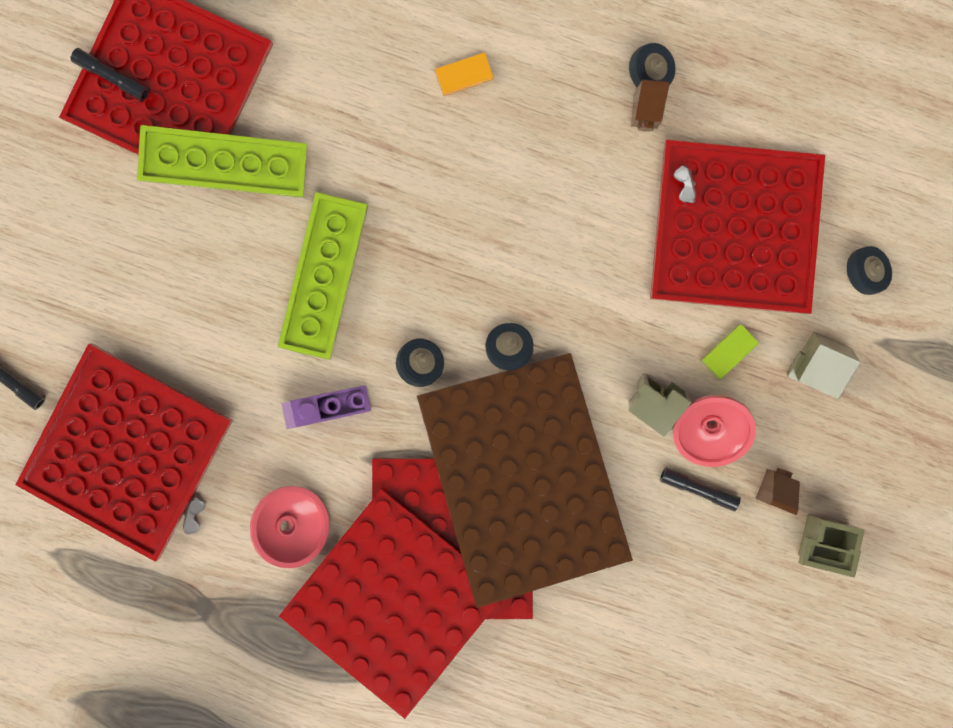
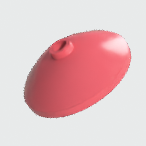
[673,395,756,467]
[250,486,329,568]

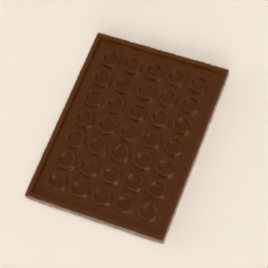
[417,353,633,608]

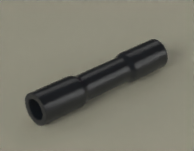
[70,48,150,102]
[0,363,46,410]
[660,467,741,512]

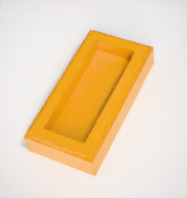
[435,52,493,96]

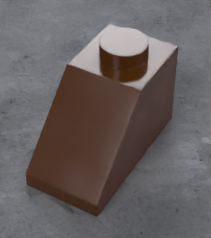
[631,80,669,132]
[756,467,800,515]

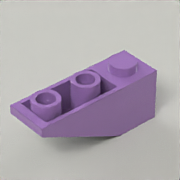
[281,385,371,429]

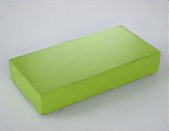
[700,324,759,380]

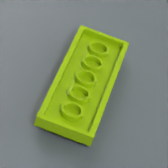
[137,125,307,198]
[277,192,368,360]

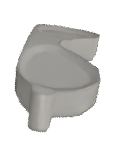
[674,166,696,203]
[183,497,205,535]

